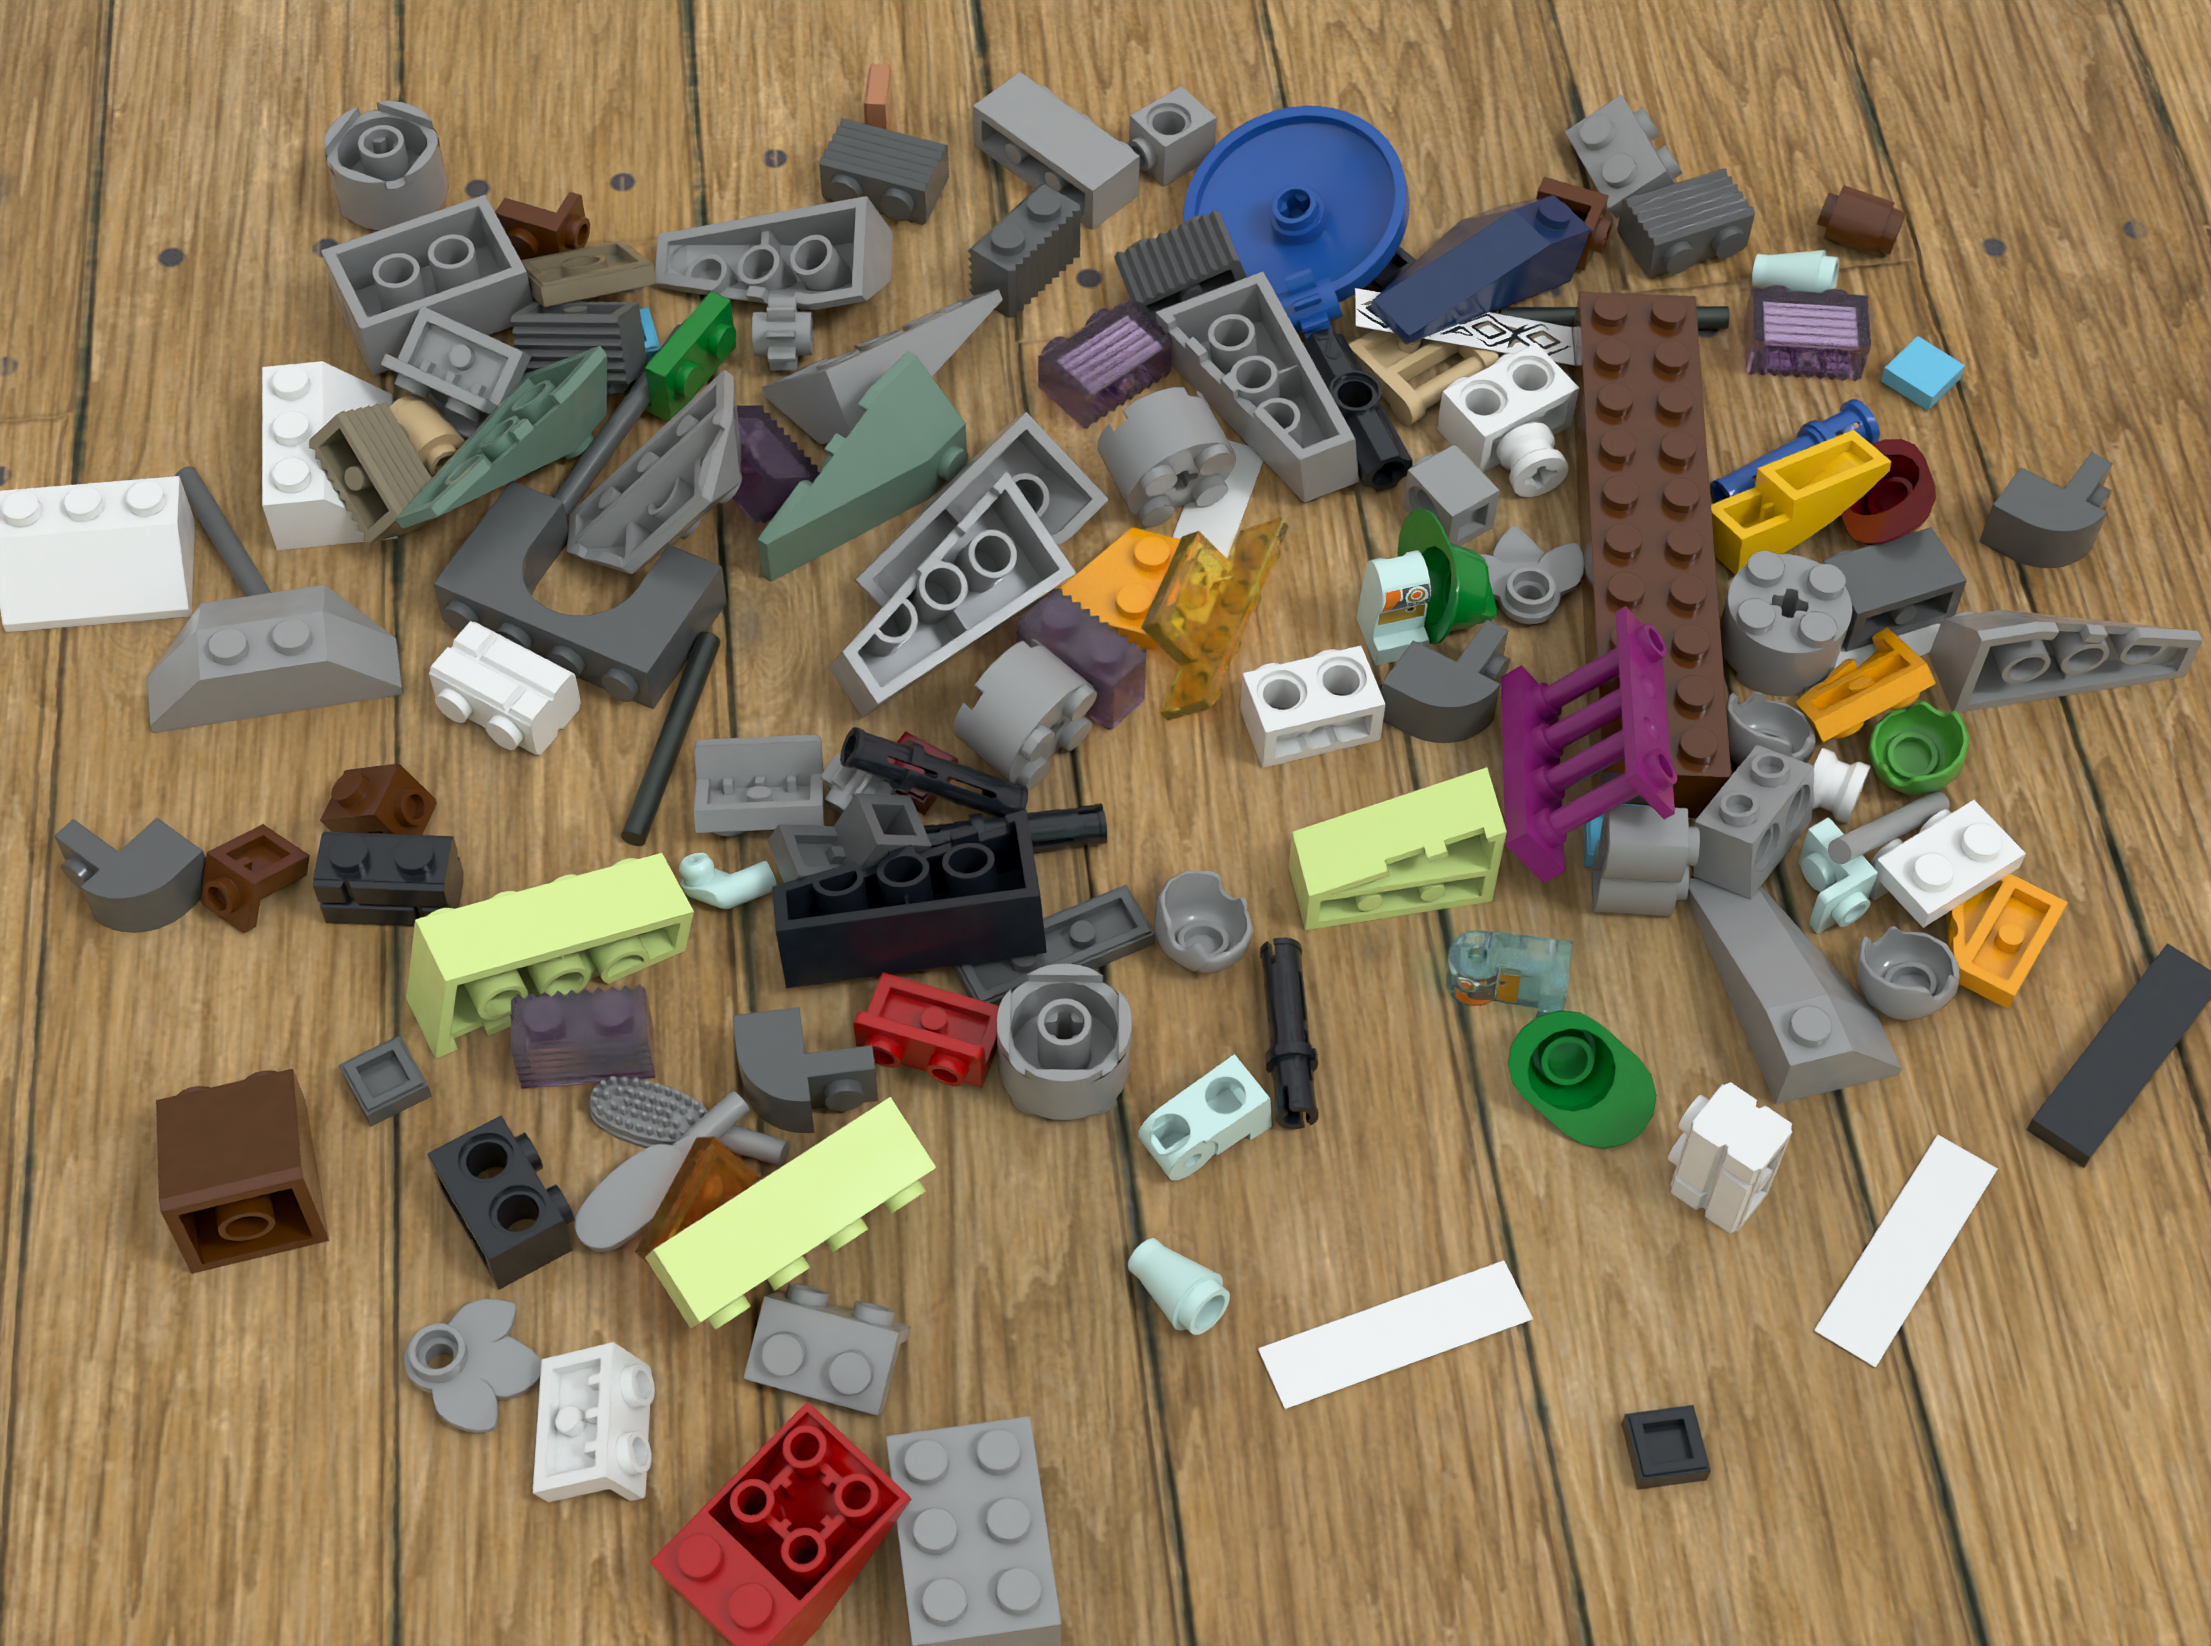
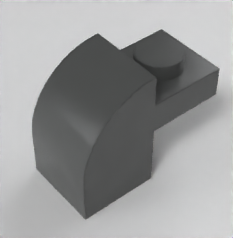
[1979,452,2113,568]
[1381,620,1510,743]
[768,793,932,883]
[54,818,206,933]
[733,1007,878,1133]

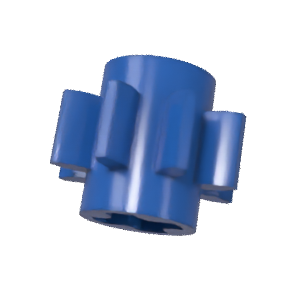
[1276,267,1343,340]

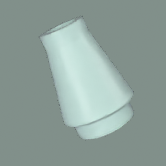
[1752,250,1839,307]
[1128,1238,1230,1335]

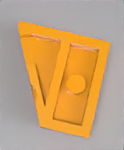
[1042,527,1189,650]
[1795,627,1936,742]
[1946,874,2068,1009]

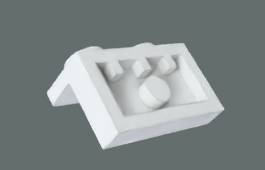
[533,1342,655,1502]

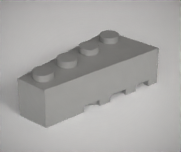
[1156,272,1359,503]
[828,471,1076,718]

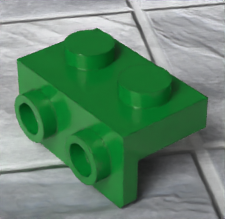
[624,291,736,422]

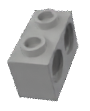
[1693,745,1815,899]

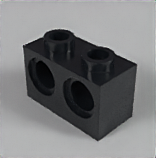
[427,1115,575,1290]

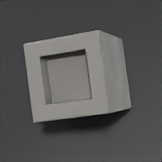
[1128,86,1217,187]
[1403,444,1500,546]

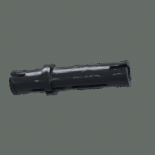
[840,727,1028,817]
[924,803,1107,852]
[1260,937,1319,1129]

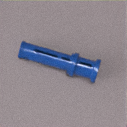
[1710,399,1880,503]

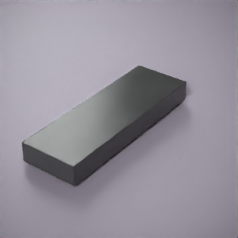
[952,885,1155,1006]

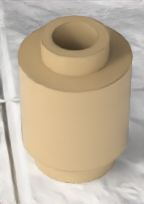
[389,394,465,477]

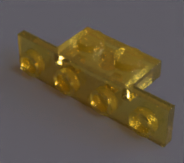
[1141,517,1289,721]

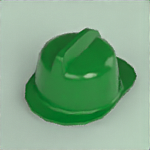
[1397,508,1497,645]
[1507,1010,1657,1149]

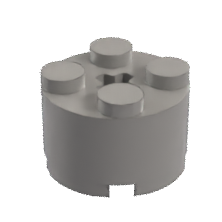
[324,101,449,230]
[1097,387,1236,527]
[1720,551,1852,697]
[953,639,1097,791]
[997,964,1132,1120]

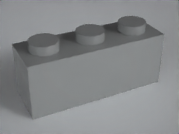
[973,72,1140,230]

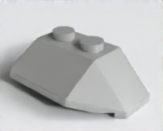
[567,370,742,574]
[147,585,403,733]

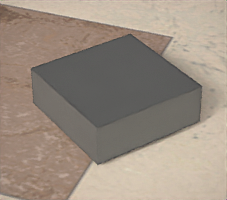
[339,1035,432,1127]

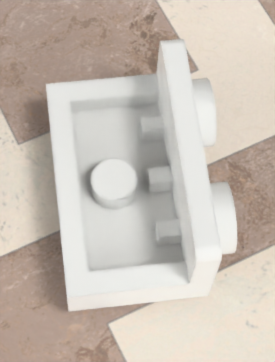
[1870,800,2026,928]

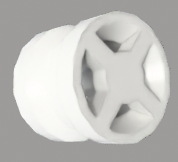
[1496,422,1569,497]
[1812,748,1871,824]

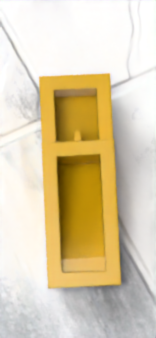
[1711,430,1891,575]

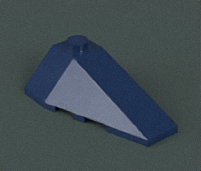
[1370,195,1591,344]

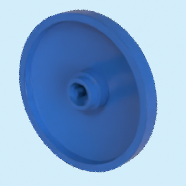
[1183,106,1410,302]

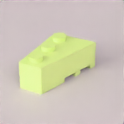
[1289,767,1507,931]

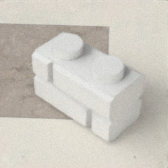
[429,621,581,756]
[1667,1082,1792,1234]

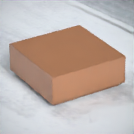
[863,64,893,130]

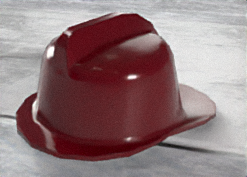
[1842,439,1936,545]

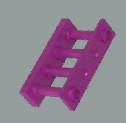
[1501,606,1677,883]

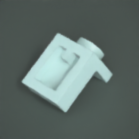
[1798,817,1878,934]

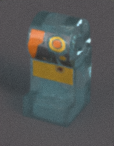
[1446,930,1573,1018]

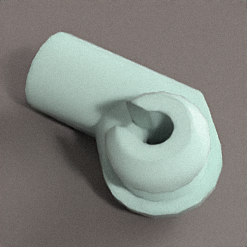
[679,853,777,909]

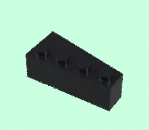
[772,809,1047,988]

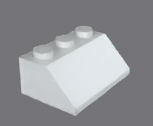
[262,361,398,551]
[0,476,195,632]

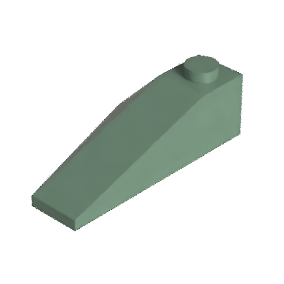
[395,346,607,529]
[757,351,969,582]

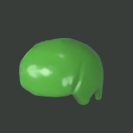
[1867,701,1970,796]

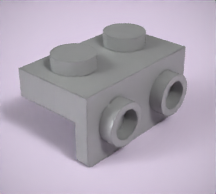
[1565,94,1683,219]
[381,306,531,422]
[694,735,825,836]
[743,1283,911,1416]

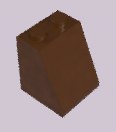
[156,1069,329,1274]

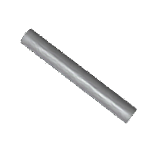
[1828,792,1950,864]

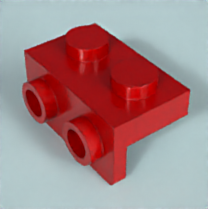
[853,972,999,1088]

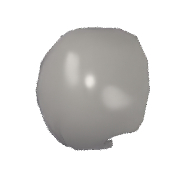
[1726,691,1815,767]
[1154,870,1254,973]
[1857,926,1960,1021]

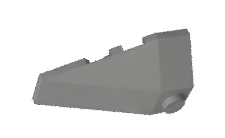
[655,196,893,310]
[762,289,1003,445]
[854,412,1109,608]
[1929,610,2203,713]
[1687,877,1901,1105]

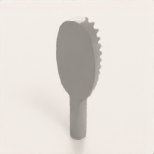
[589,1076,789,1166]
[574,1090,750,1253]

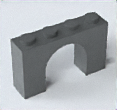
[433,481,727,709]

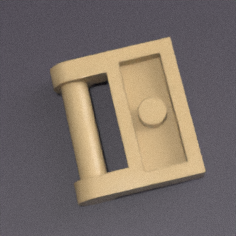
[1348,330,1499,426]

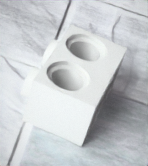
[1437,343,1579,472]
[1240,646,1385,768]

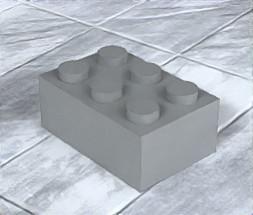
[321,195,533,376]
[886,1416,1061,1646]

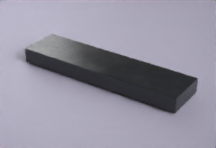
[2026,943,2211,1168]

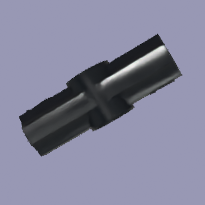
[1303,328,1413,492]

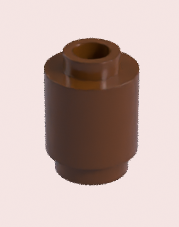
[1817,185,1906,256]

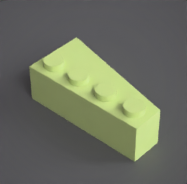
[406,853,694,1059]
[645,1097,936,1330]

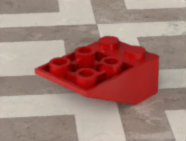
[650,1401,912,1646]

